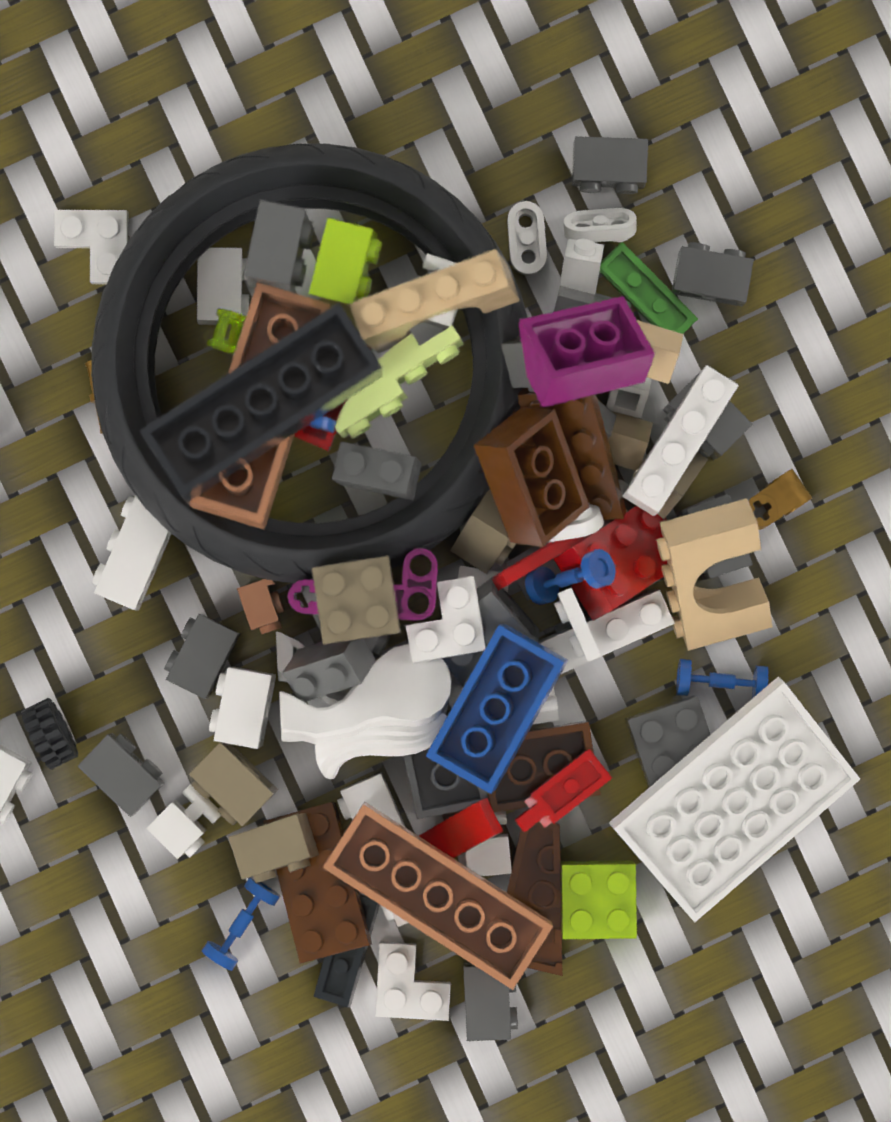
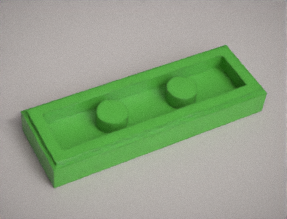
[600,242,698,334]

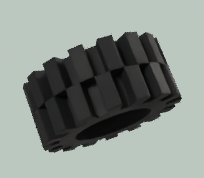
[21,698,78,770]

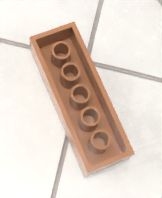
[189,282,331,530]
[323,801,553,990]

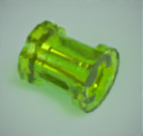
[206,308,246,354]

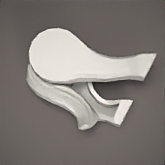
[276,632,452,779]

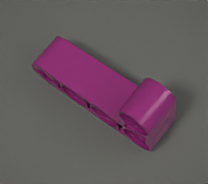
[288,548,438,620]

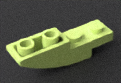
[335,326,464,438]

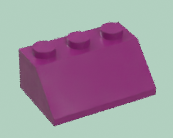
[519,296,655,407]

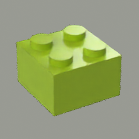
[309,218,382,305]
[560,860,637,939]

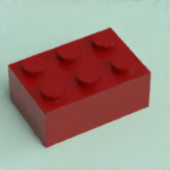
[554,506,667,621]

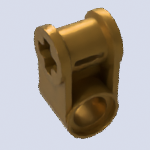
[748,468,812,530]

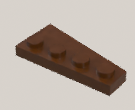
[506,821,563,976]

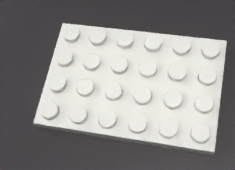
[609,677,860,922]

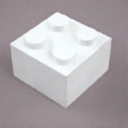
[209,666,276,749]

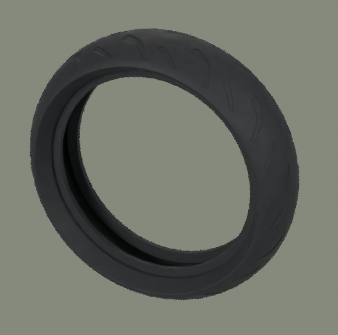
[91,143,528,583]

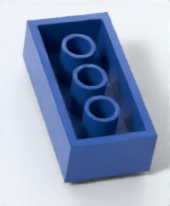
[426,623,568,794]

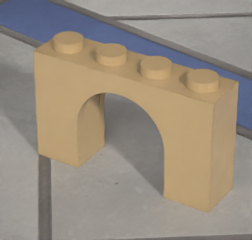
[350,249,520,353]
[597,320,684,471]
[657,498,773,651]

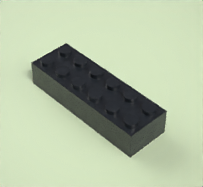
[140,303,382,503]

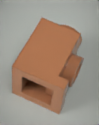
[237,579,284,635]

